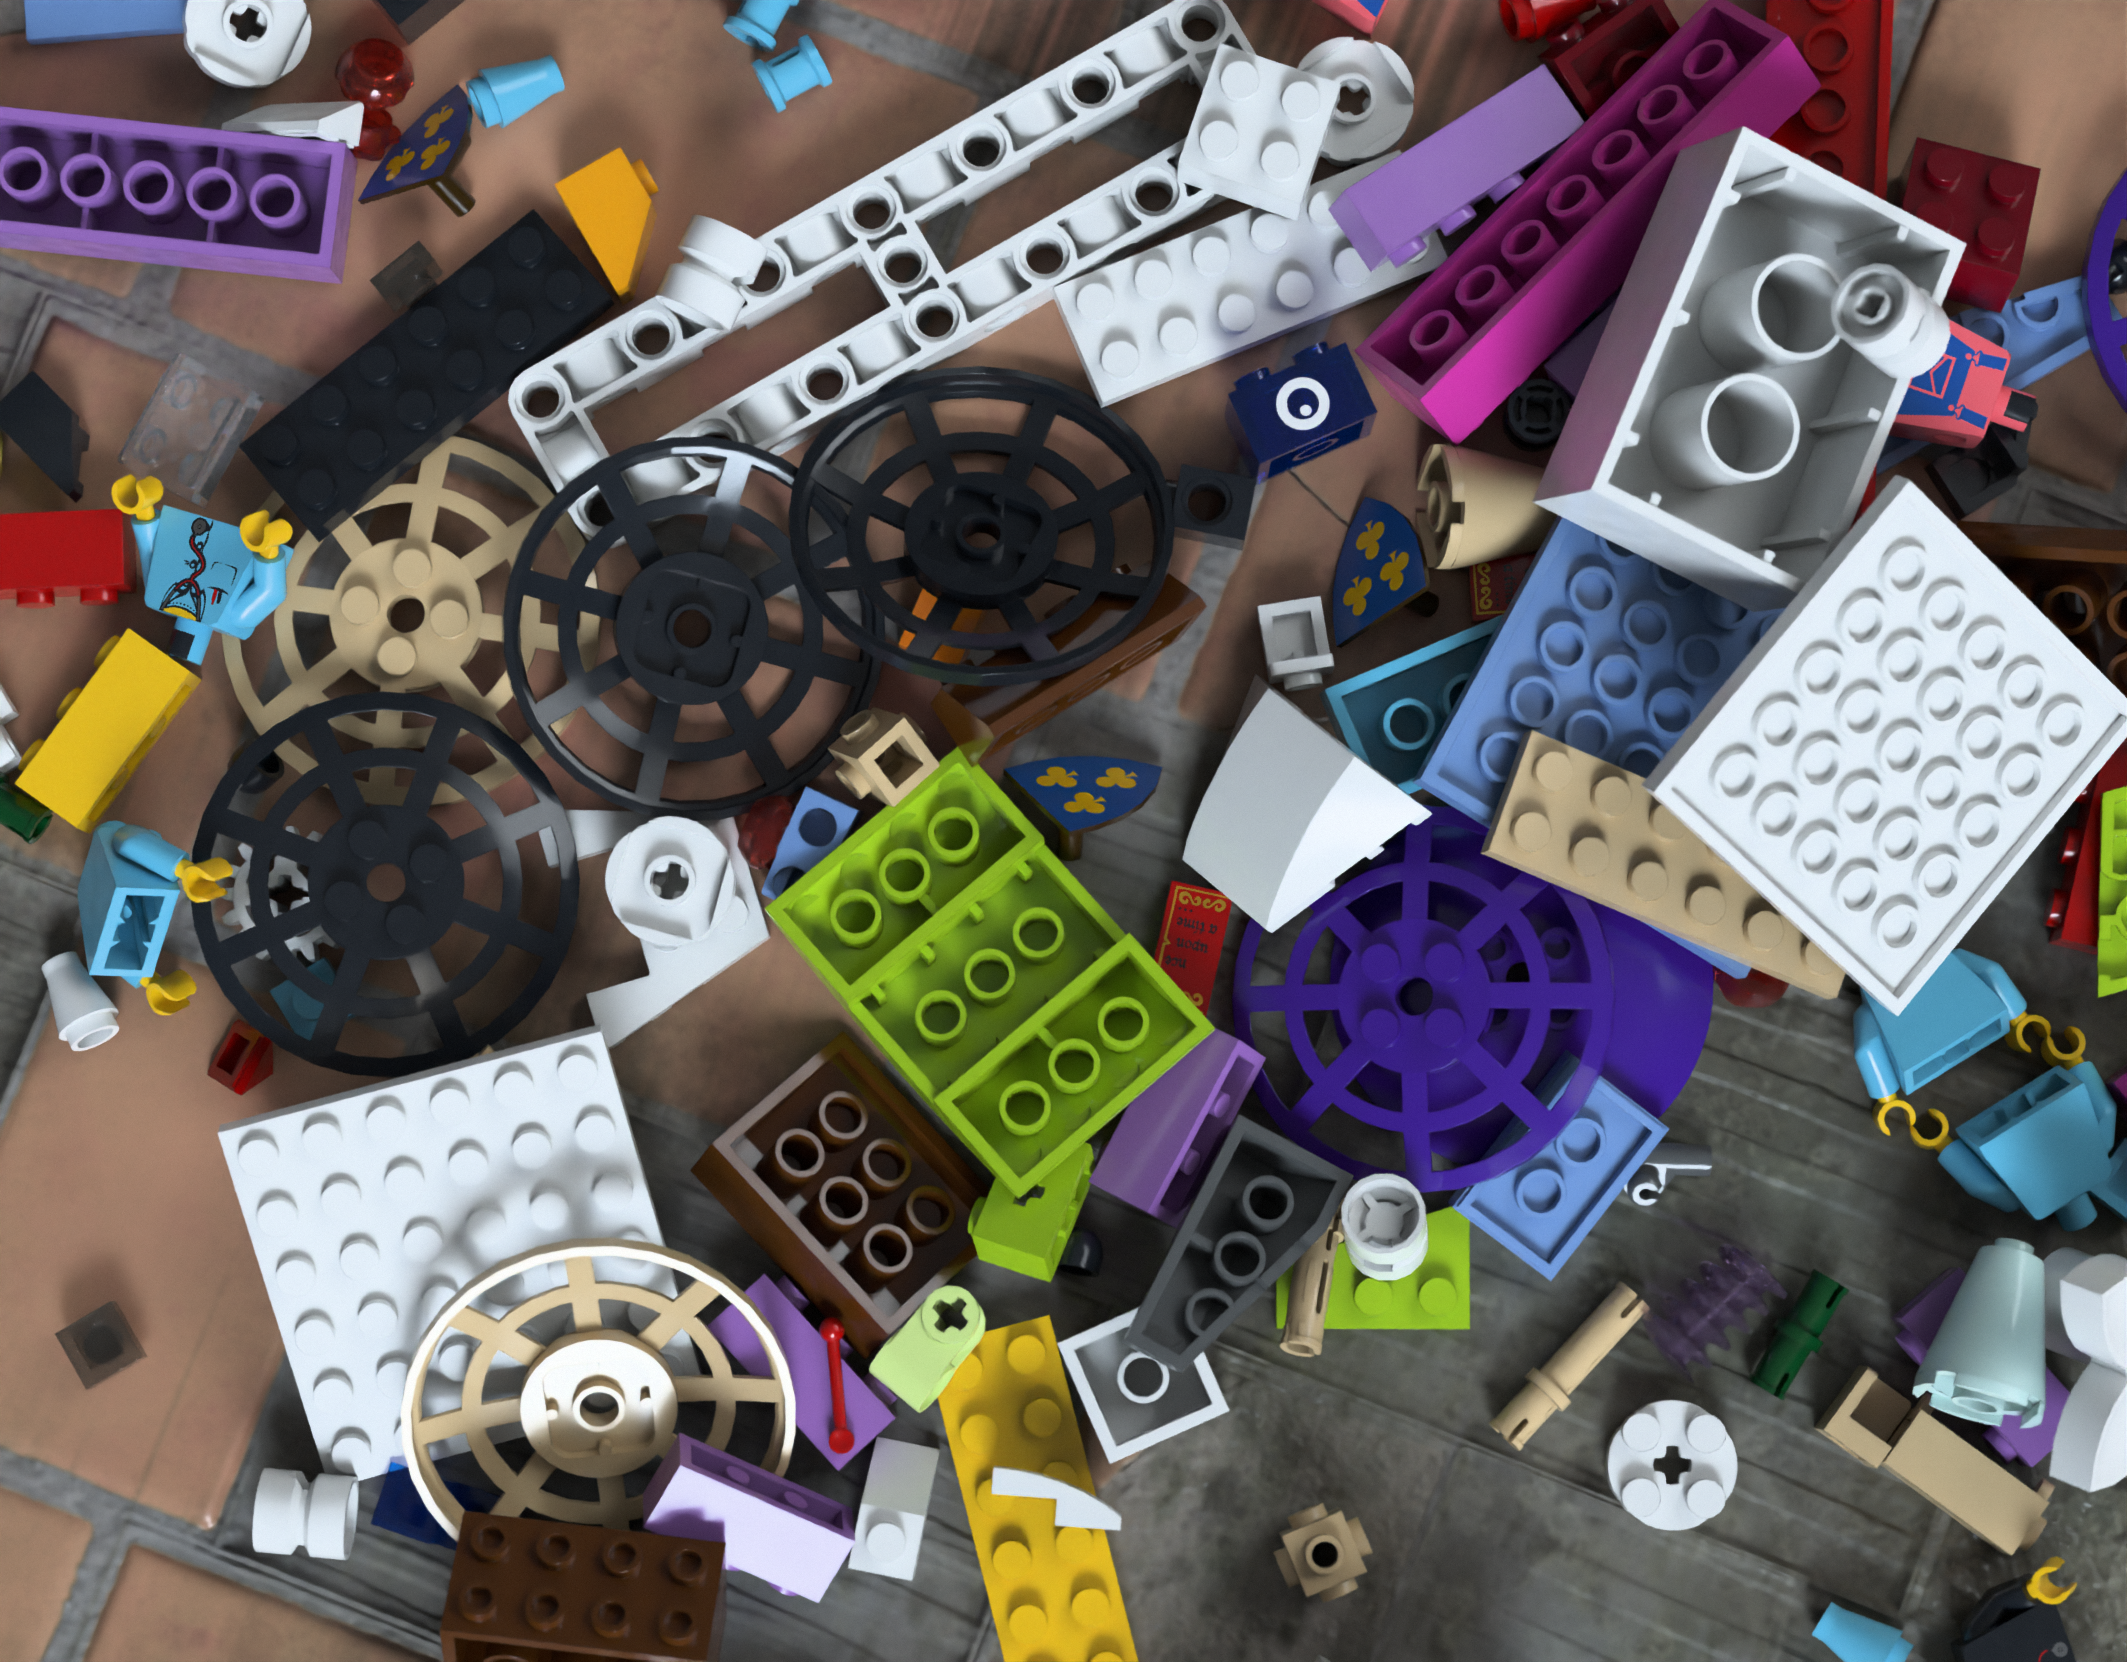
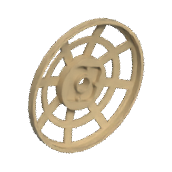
[221,435,602,807]
[401,1237,796,1542]

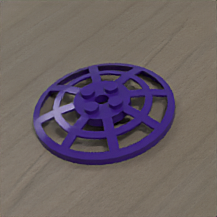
[1232,805,1616,1193]

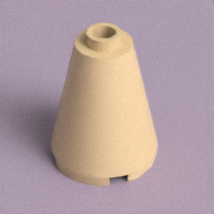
[1416,443,1557,571]

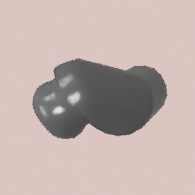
[1624,1142,1712,1207]

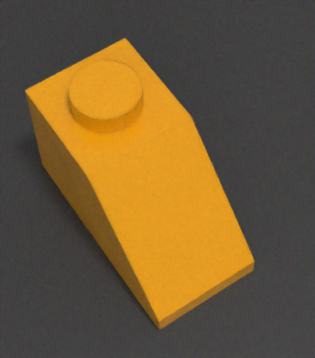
[554,147,659,305]

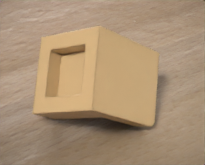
[1814,1366,1911,1469]

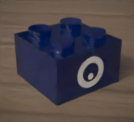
[1224,341,1377,485]

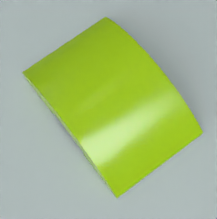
[765,746,1215,1199]

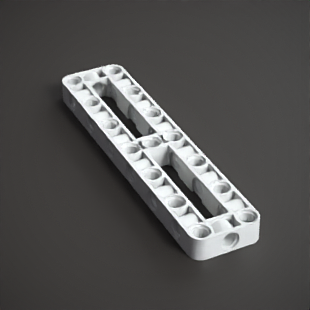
[508,0,1256,548]

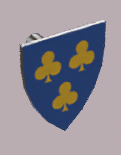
[358,84,476,217]
[1333,497,1439,648]
[1003,756,1162,861]

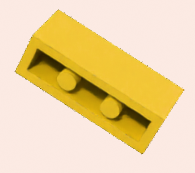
[14,628,202,834]

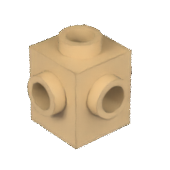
[827,707,940,807]
[1273,1502,1372,1603]

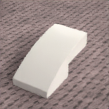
[991,1465,1121,1530]

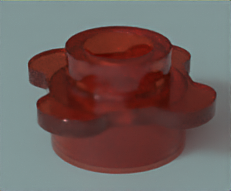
[350,102,401,161]

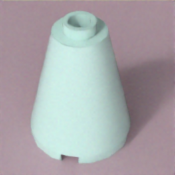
[1913,1238,2046,1428]

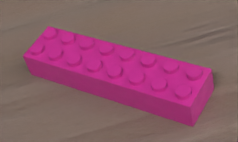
[1354,0,1822,446]

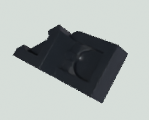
[0,370,90,503]
[1924,402,2038,521]

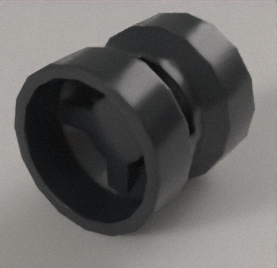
[1502,378,1571,452]

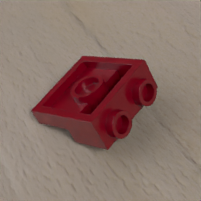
[1537,0,1680,122]

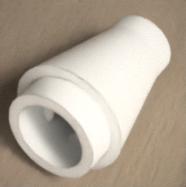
[41,951,119,1051]

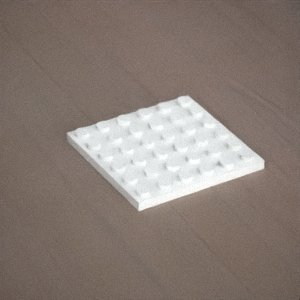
[1641,475,2127,1016]
[218,1024,703,1481]

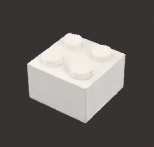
[1177,43,1341,221]
[1057,1307,1230,1464]

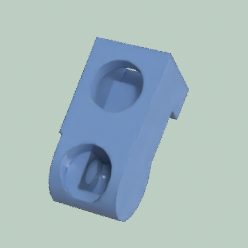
[761,786,864,900]

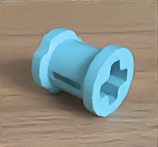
[723,0,800,53]
[751,34,833,113]

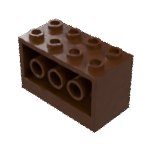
[440,1511,727,1662]

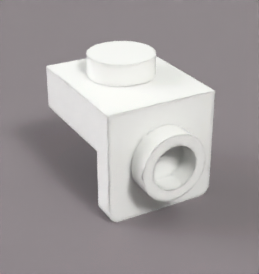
[1257,596,1335,691]

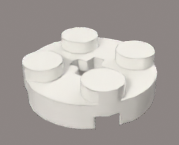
[182,0,312,89]
[1297,37,1414,167]
[605,816,736,947]
[1605,1400,1737,1531]

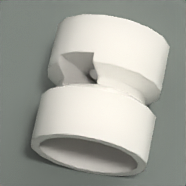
[655,215,768,333]
[1831,263,1950,379]
[1342,1174,1428,1280]
[252,1468,359,1560]

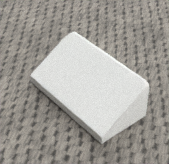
[221,101,364,149]

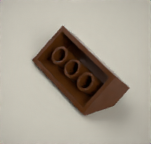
[930,560,1207,768]

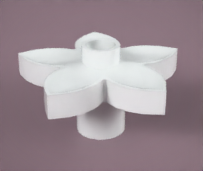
[2043,1247,2127,1492]

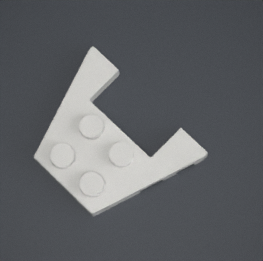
[538,809,771,1049]

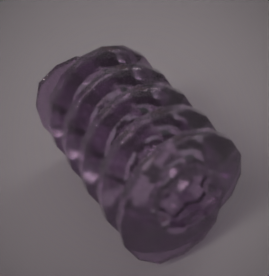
[1642,1243,1788,1384]

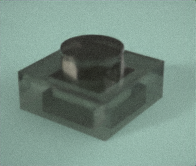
[370,241,443,312]
[55,1301,148,1390]

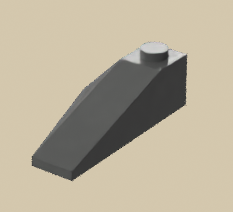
[1122,1115,1354,1373]

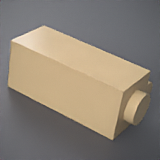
[1880,1393,2055,1556]

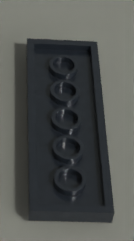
[239,209,614,542]

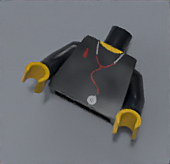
[1950,1556,2077,1662]

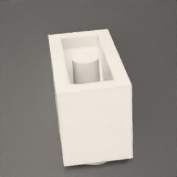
[848,1436,940,1581]

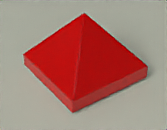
[207,1019,273,1095]

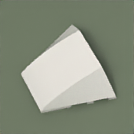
[1182,674,1433,933]

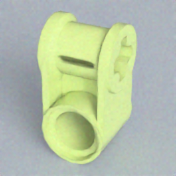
[869,1285,986,1413]

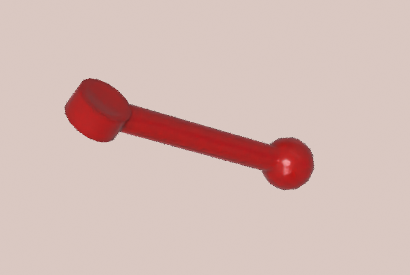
[819,1317,855,1454]

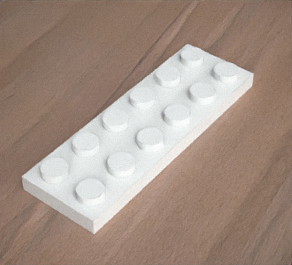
[1051,149,1448,408]

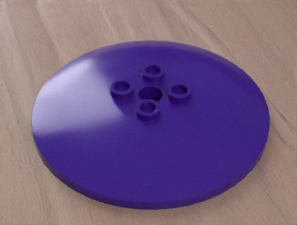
[1329,805,1714,1165]

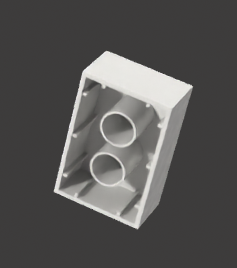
[1532,127,1966,612]

